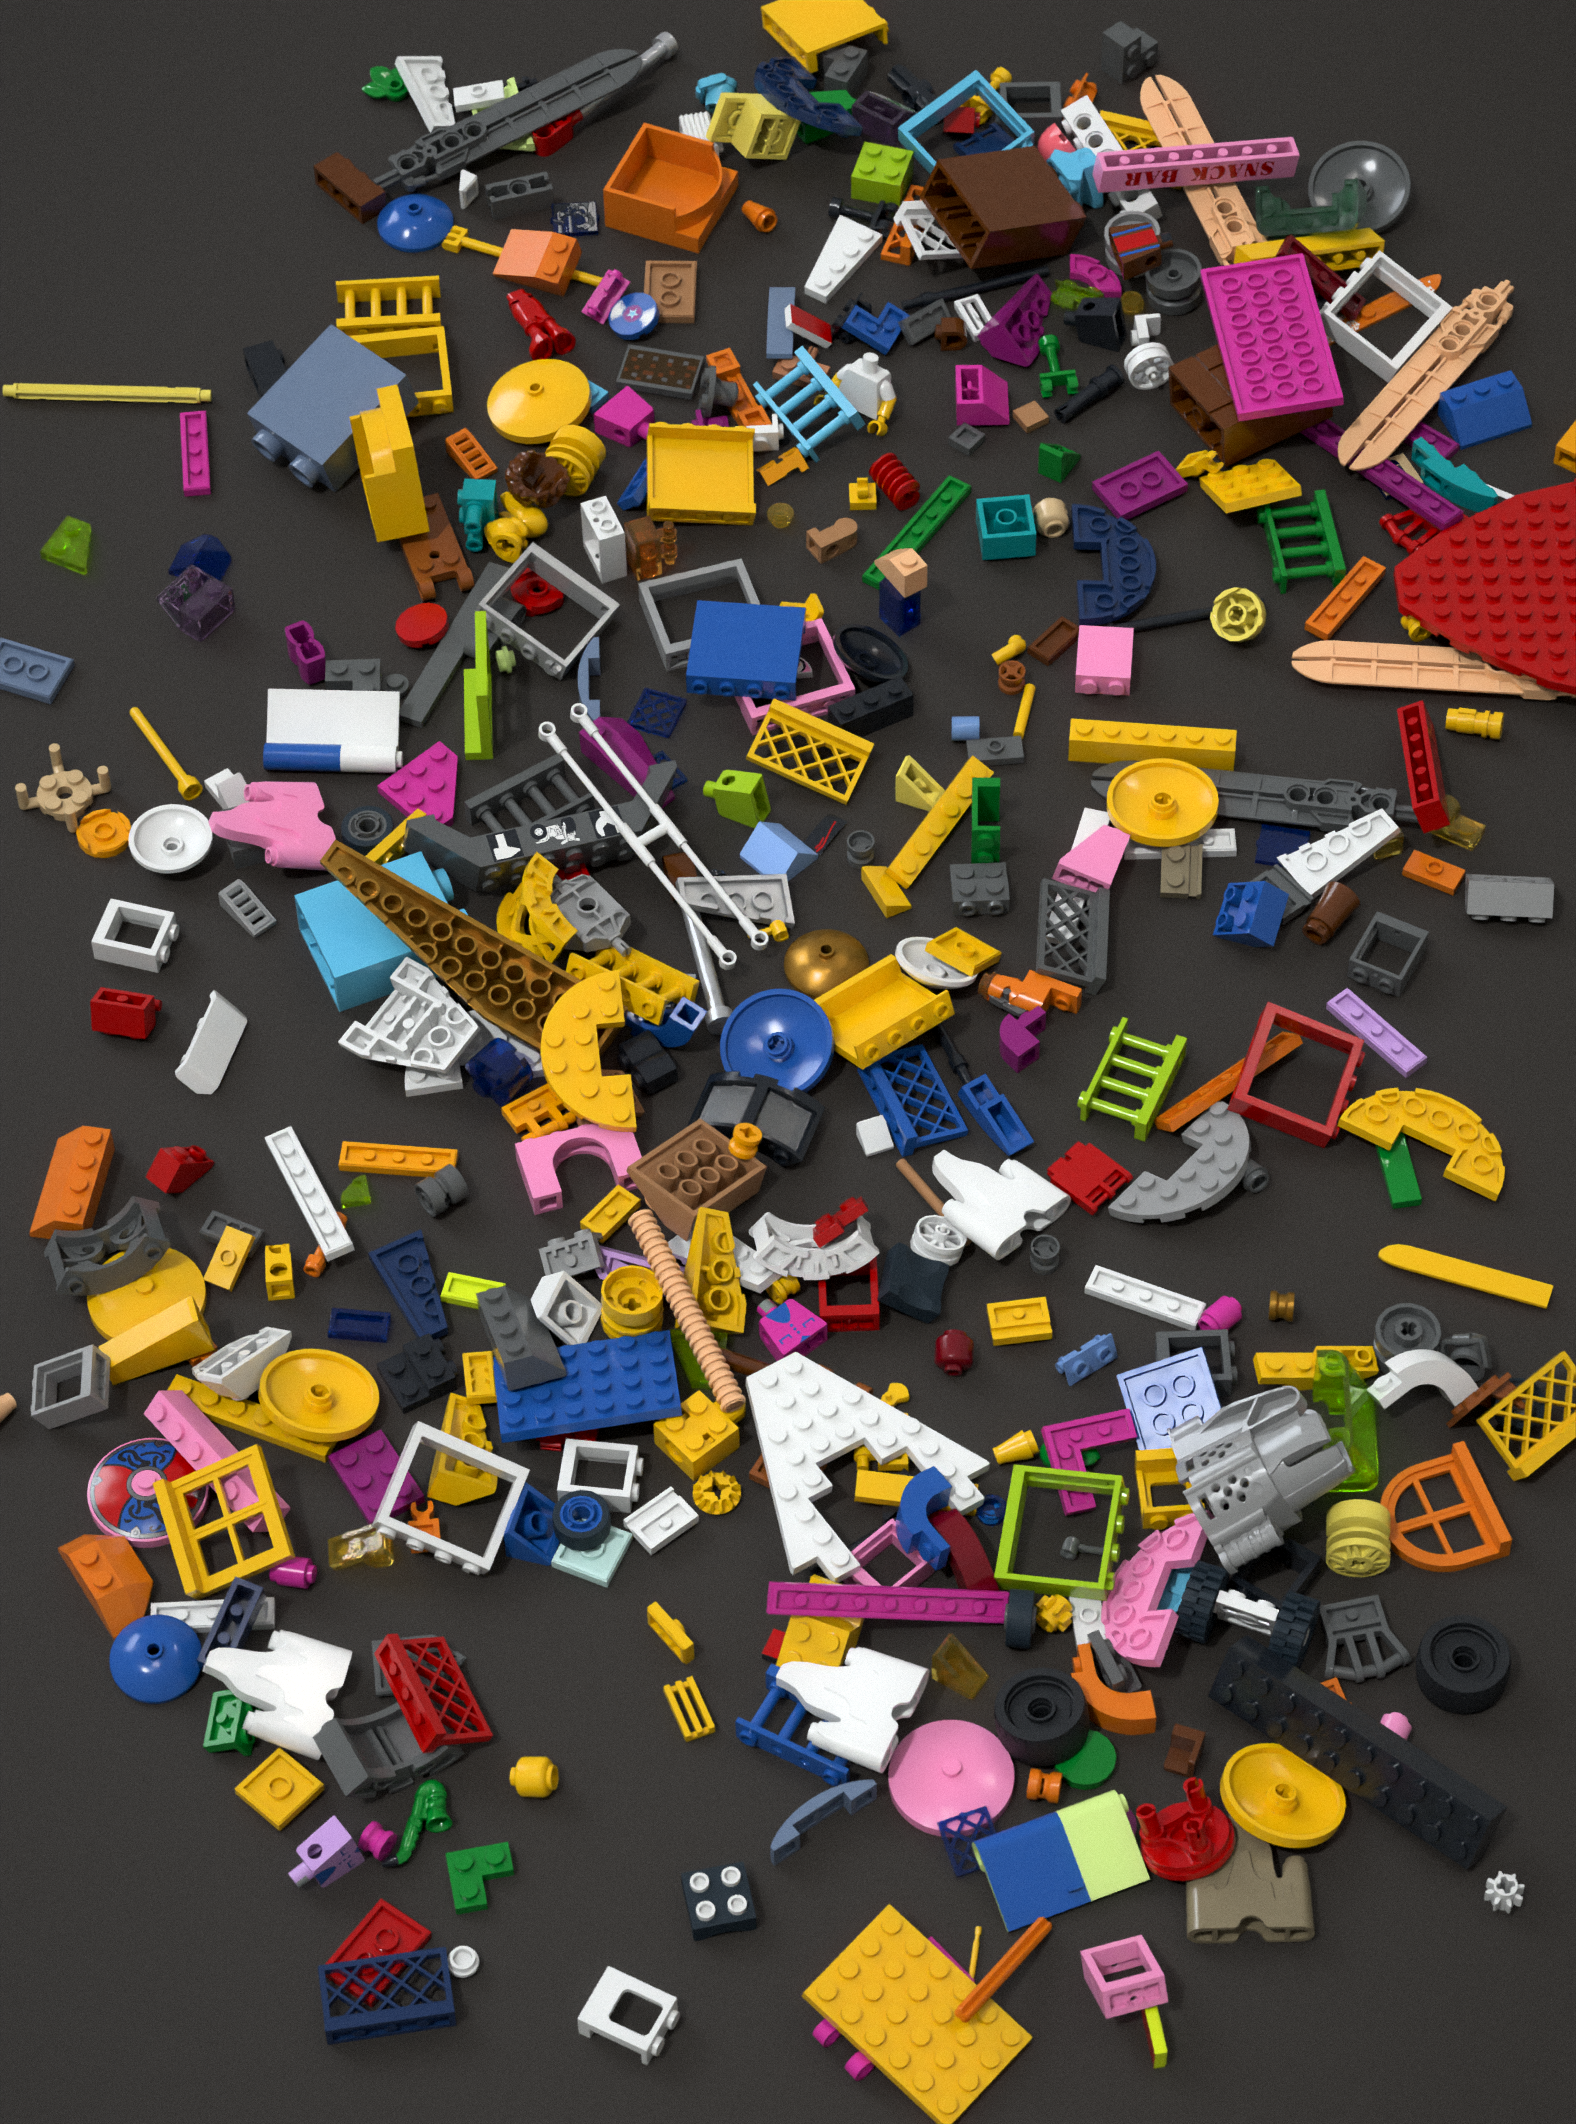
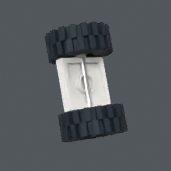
[1174,1560,1321,1669]

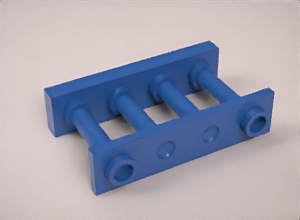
[735,1663,849,1786]

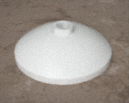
[128,804,213,873]
[895,937,978,989]

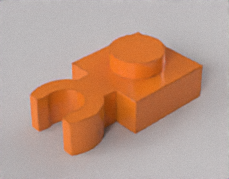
[408,1501,441,1554]

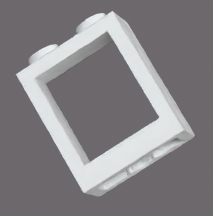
[580,496,627,583]
[91,899,179,973]
[557,1439,644,1513]

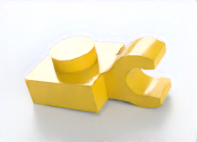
[1175,450,1224,478]

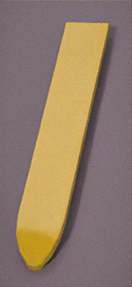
[1378,1244,1553,1309]

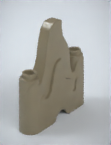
[1186,1815,1315,1944]

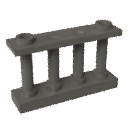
[464,754,595,832]

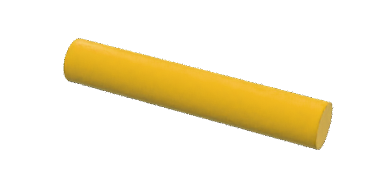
[1013,684,1036,739]

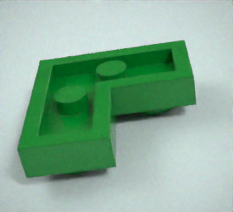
[445,1842,514,1915]

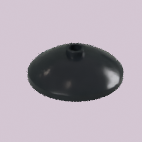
[833,624,908,684]

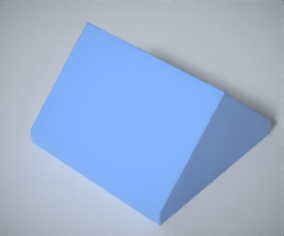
[740,821,818,881]

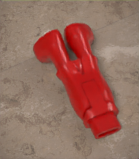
[507,289,576,361]

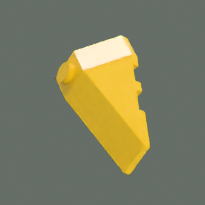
[675,1207,746,1334]
[427,1393,498,1506]

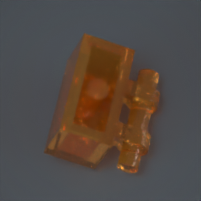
[624,516,678,581]

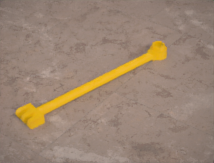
[441,226,603,287]

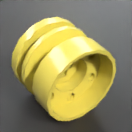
[1326,1499,1390,1577]

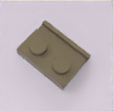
[1160,843,1203,899]

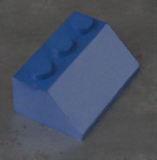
[1437,370,1532,450]

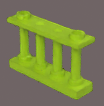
[1077,1017,1187,1142]

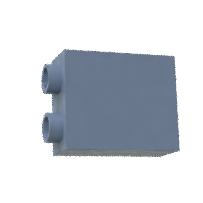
[247,324,419,493]

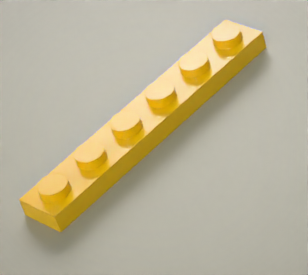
[885,755,994,889]
[168,1374,338,1463]

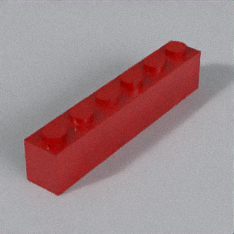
[1397,700,1450,833]

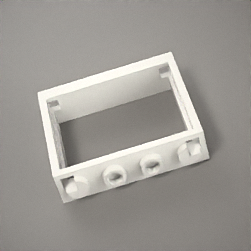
[1319,250,1453,383]
[372,1421,530,1576]

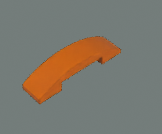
[706,348,772,427]

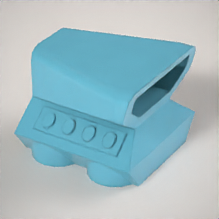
[1046,147,1104,208]

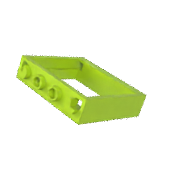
[994,1464,1129,1601]

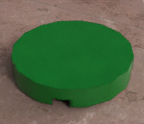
[1054,1730,1116,1790]

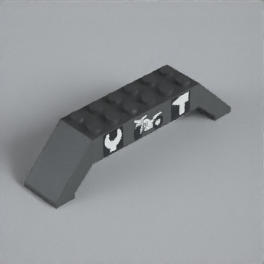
[403,760,677,892]

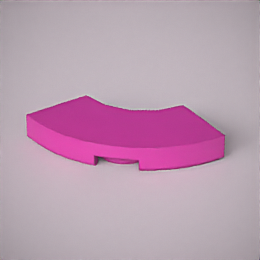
[1070,254,1122,298]

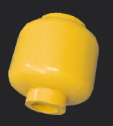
[510,1756,559,1798]

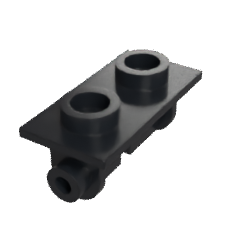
[831,291,872,343]

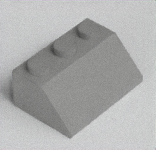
[1465,874,1554,923]

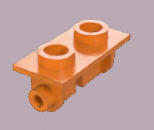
[1062,73,1098,121]

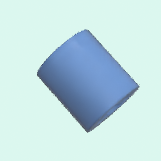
[952,716,979,741]

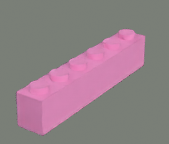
[144,1390,291,1532]

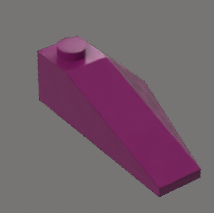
[977,273,1052,367]
[579,717,675,809]

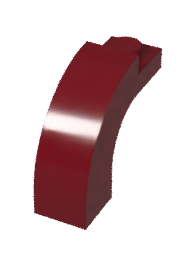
[928,1508,999,1591]

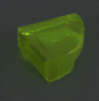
[341,1175,371,1209]

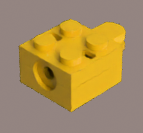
[653,1390,746,1481]

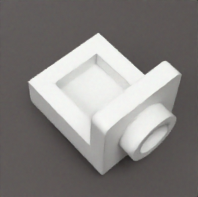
[1130,313,1161,347]
[746,414,784,451]

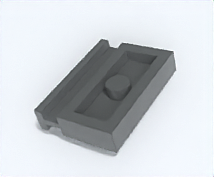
[1250,864,1314,925]

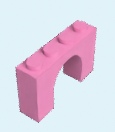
[515,1123,642,1215]

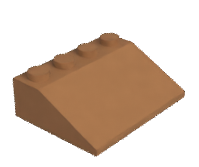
[626,1118,767,1242]

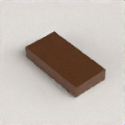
[1027,616,1079,667]

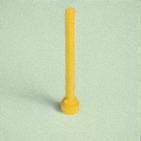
[129,707,203,801]

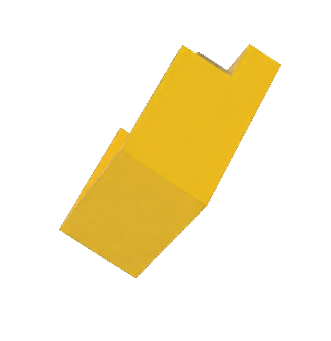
[349,384,430,543]

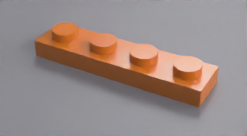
[1304,556,1386,640]

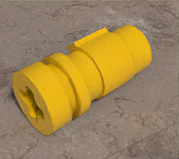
[1445,707,1504,740]

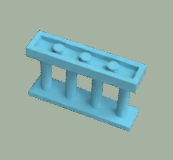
[753,346,865,463]

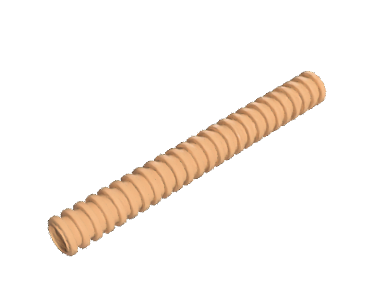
[628,1209,746,1412]

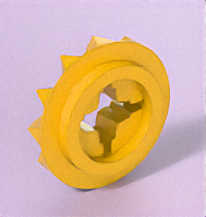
[692,1470,741,1515]

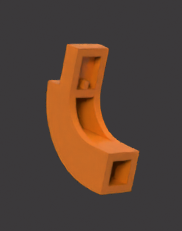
[1071,1643,1156,1735]

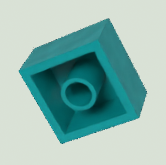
[976,494,1036,560]

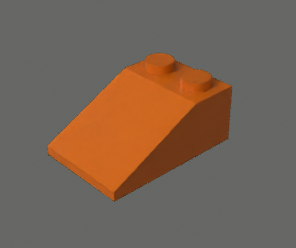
[493,229,582,297]

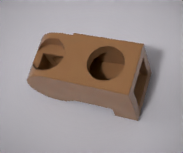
[806,518,857,564]

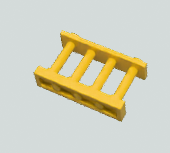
[336,276,441,336]
[566,947,700,1026]

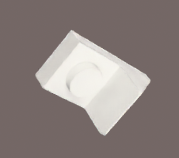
[204,768,249,809]

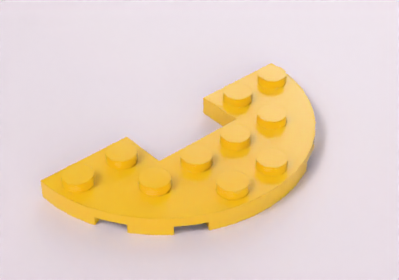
[540,970,637,1132]
[1337,1087,1505,1202]

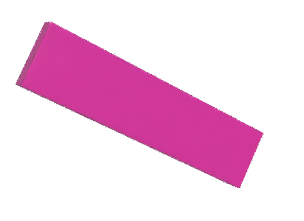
[180,411,211,497]

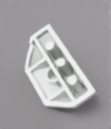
[192,1327,292,1401]

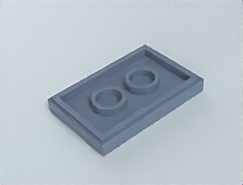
[0,637,75,704]

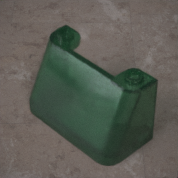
[1255,178,1367,238]

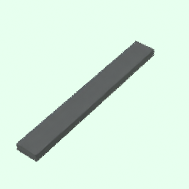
[399,562,510,728]

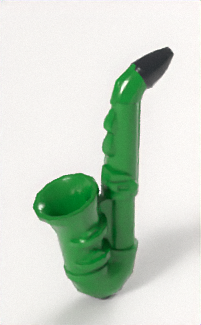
[381,1779,453,1867]

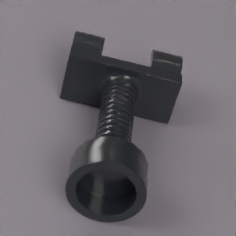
[828,197,900,239]

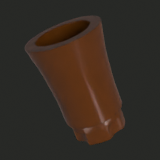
[1302,881,1360,945]

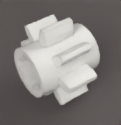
[1484,1871,1525,1914]

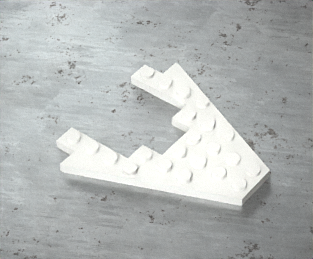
[746,1352,990,1583]

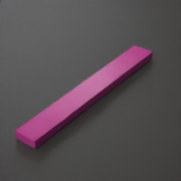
[766,1581,1010,1623]

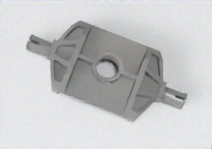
[550,874,632,957]

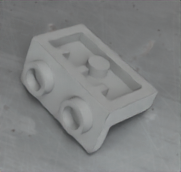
[539,1229,605,1277]

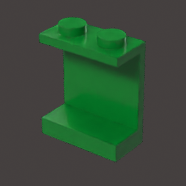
[971,778,1000,864]

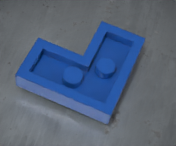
[842,302,910,355]

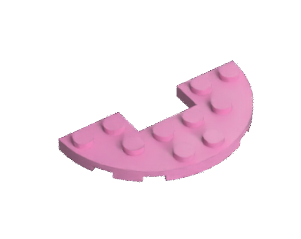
[1101,1510,1215,1667]

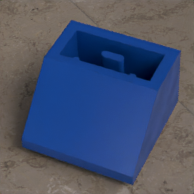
[1213,881,1289,947]

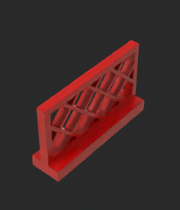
[374,1634,493,1753]

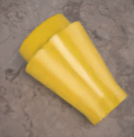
[992,1430,1039,1465]

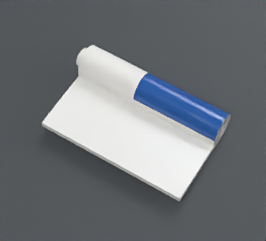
[263,689,403,773]

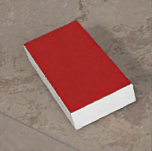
[785,304,832,349]

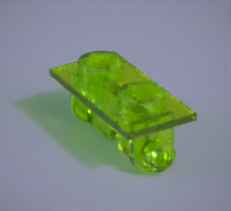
[1051,279,1105,310]

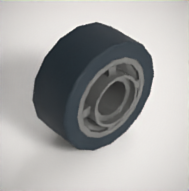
[341,806,394,856]
[1004,1589,1037,1649]

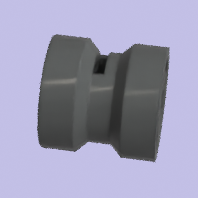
[847,830,875,869]
[1030,1234,1060,1275]

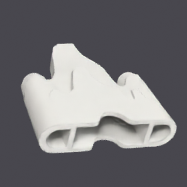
[932,1150,1071,1260]
[203,1630,352,1761]
[776,1647,930,1773]

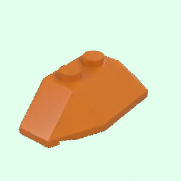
[58,1534,154,1641]

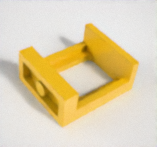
[1134,1448,1205,1530]

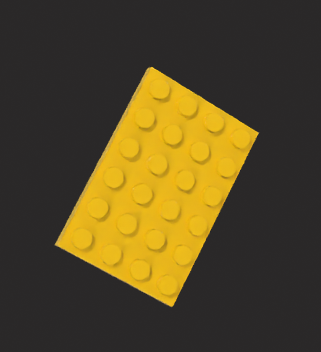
[802,1904,1033,2124]

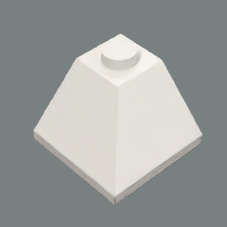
[531,1271,602,1345]

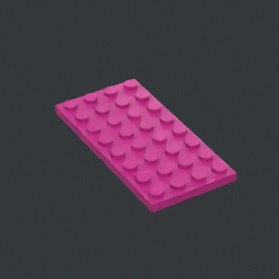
[1200,253,1344,422]

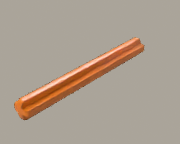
[954,1917,1052,2023]

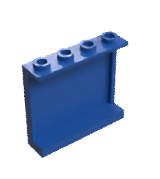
[686,600,806,701]

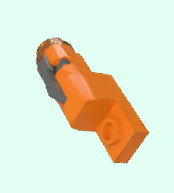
[978,970,1082,1017]

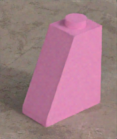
[1052,824,1130,892]

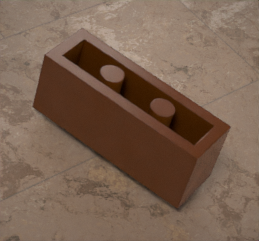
[313,152,386,225]

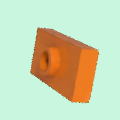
[1402,850,1466,895]

